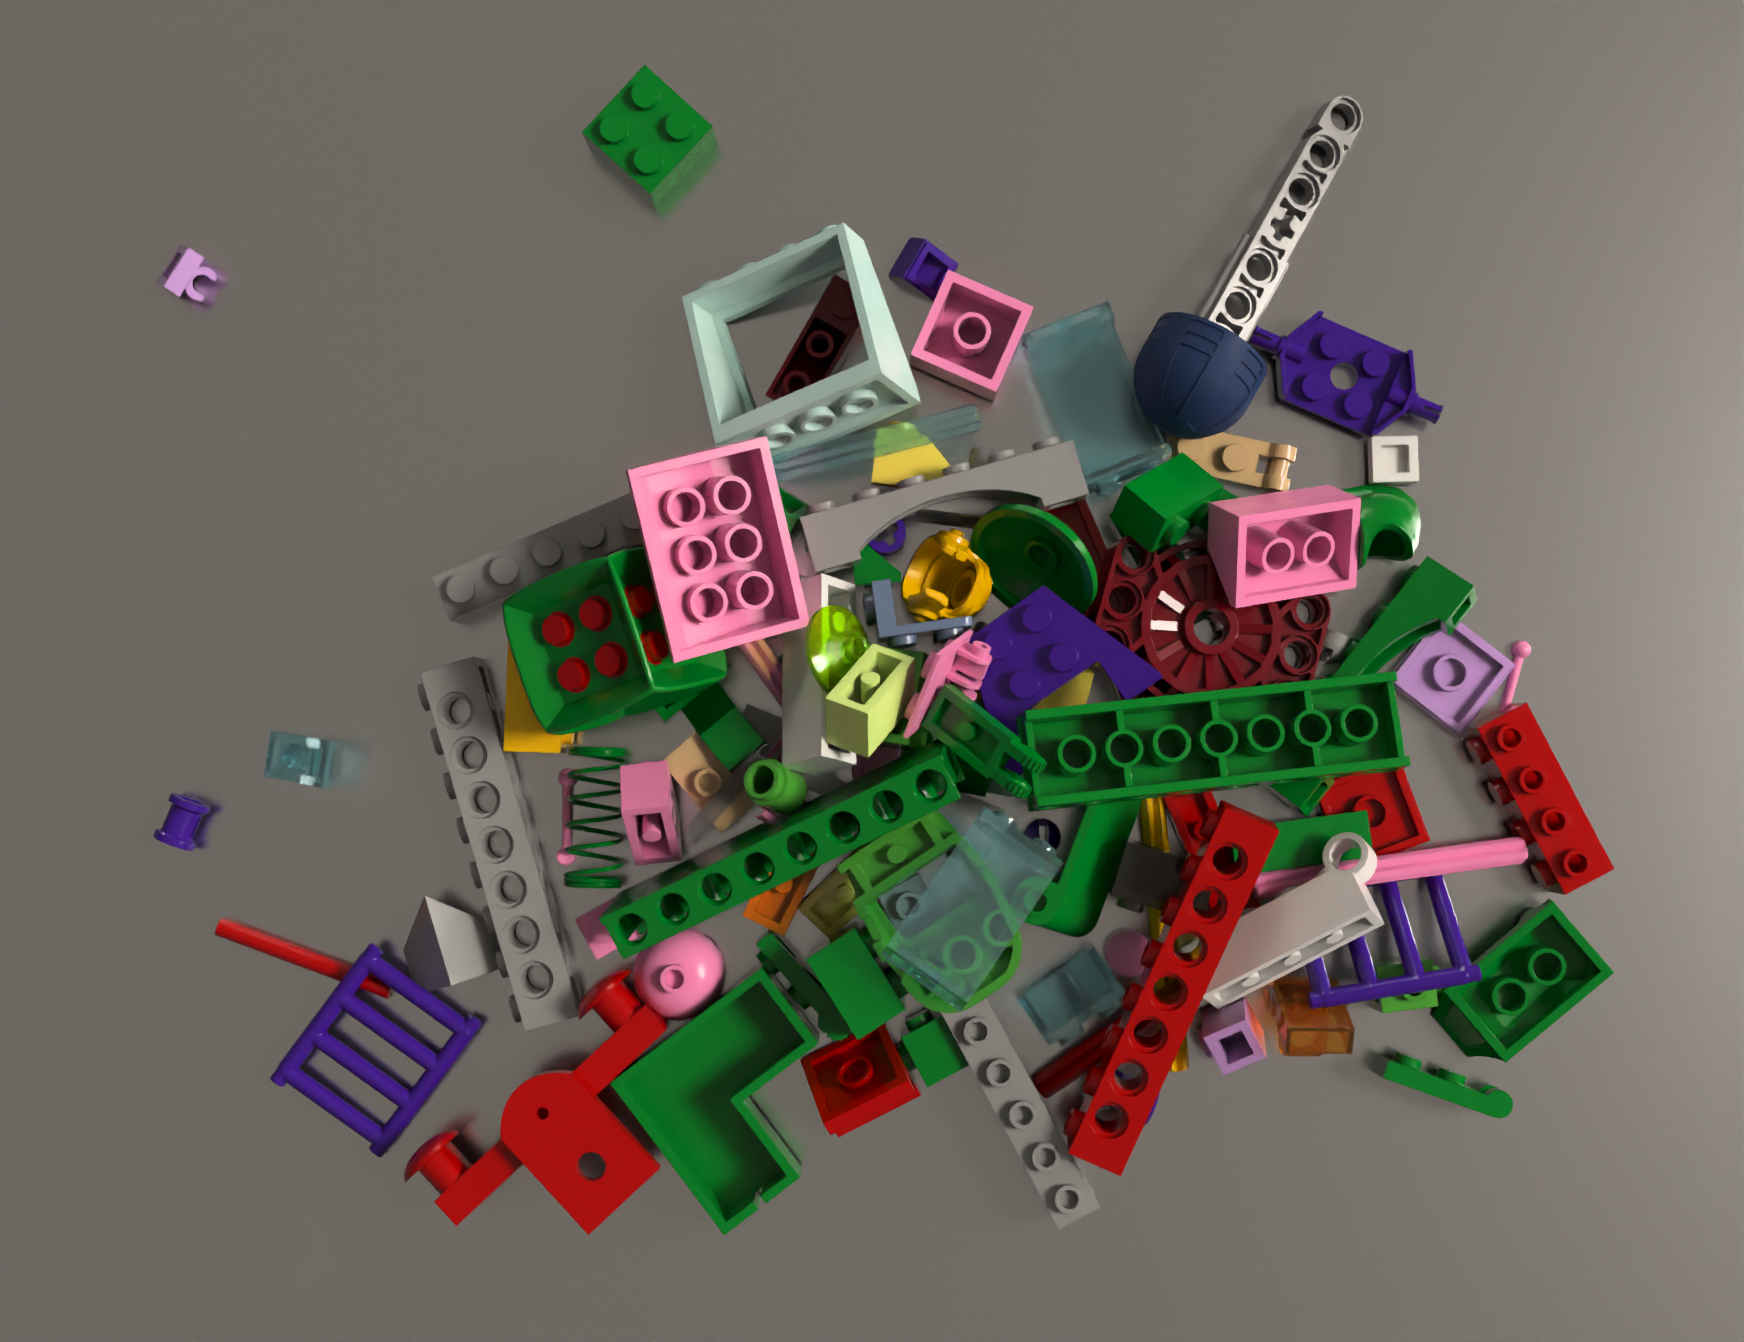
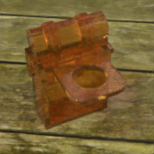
[1270,977,1355,1057]

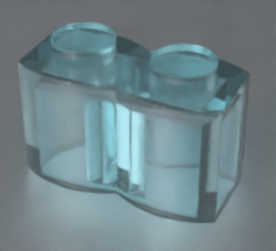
[1016,943,1125,1046]

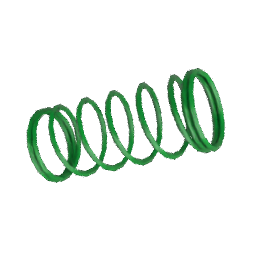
[563,746,627,889]

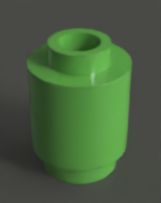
[744,758,807,814]

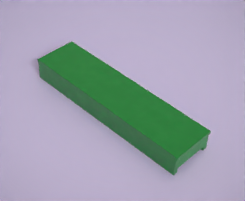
[1016,671,1411,812]
[599,739,966,959]

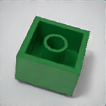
[582,64,717,208]
[806,921,908,1040]

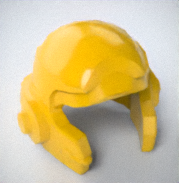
[901,528,992,623]

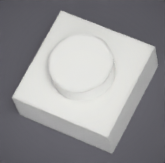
[1367,435,1419,485]

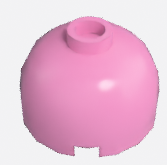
[632,928,726,1021]

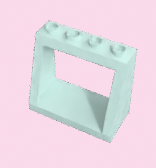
[682,223,921,465]

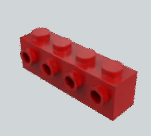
[1466,702,1615,895]

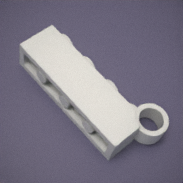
[782,573,856,776]
[1181,832,1385,1009]

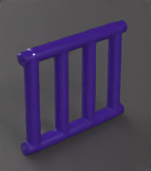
[1305,875,1482,1009]
[270,943,482,1157]

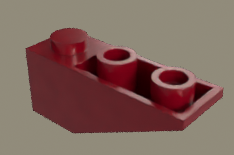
[765,274,862,400]

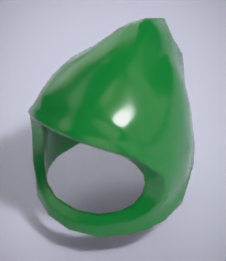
[1341,484,1421,570]

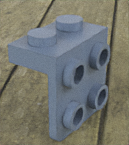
[862,579,973,649]

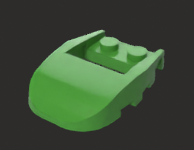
[837,810,1022,1013]

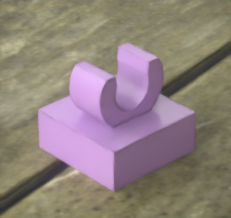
[156,245,218,301]

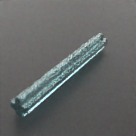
[771,404,981,483]

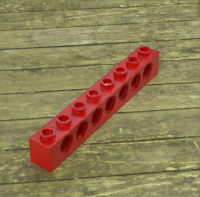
[1063,800,1279,1176]

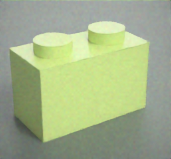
[825,643,915,758]

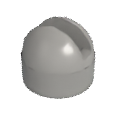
[1319,628,1353,664]

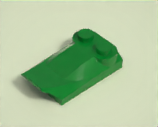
[1432,899,1615,1063]

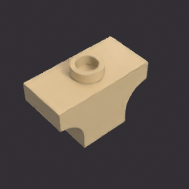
[662,732,756,833]

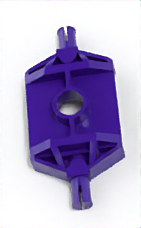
[1248,310,1443,438]

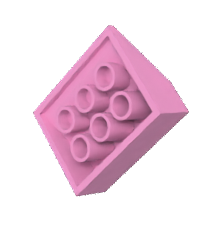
[625,436,811,663]

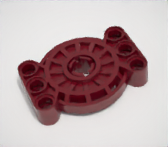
[1087,535,1331,697]

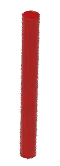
[215,918,393,999]

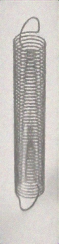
[677,744,772,850]

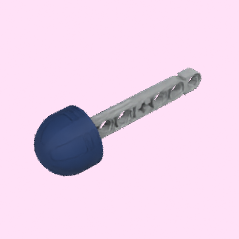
[1134,96,1363,439]

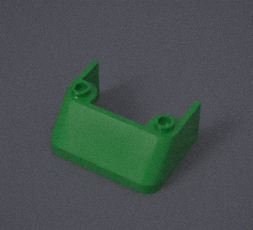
[959,799,1142,937]

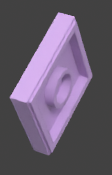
[1390,622,1516,738]

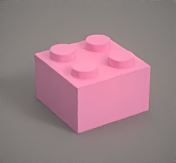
[910,270,1034,401]

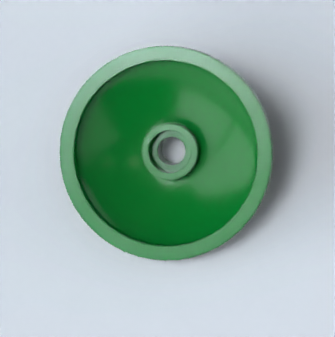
[971,504,1098,614]

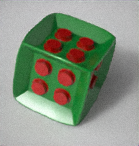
[503,546,727,735]

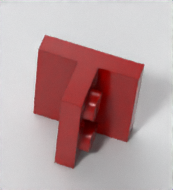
[800,1023,921,1137]

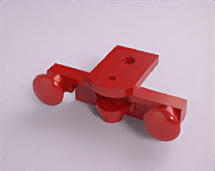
[403,968,670,1235]

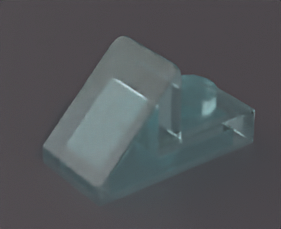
[264,730,344,789]

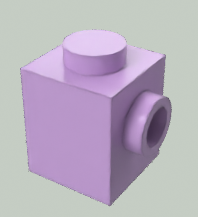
[1197,996,1267,1075]

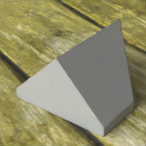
[403,895,501,991]

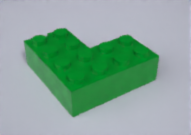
[610,964,820,1235]

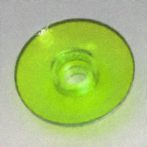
[805,605,870,694]

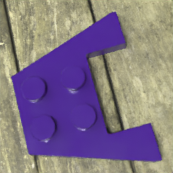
[969,585,1164,776]

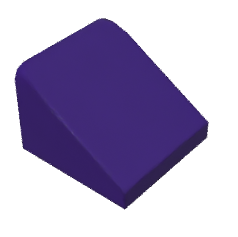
[889,237,958,302]

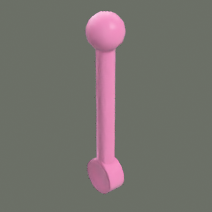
[1500,640,1531,711]
[556,769,576,866]

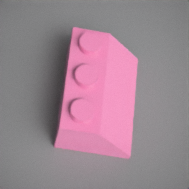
[1207,485,1361,608]

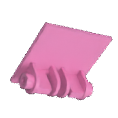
[903,629,992,739]

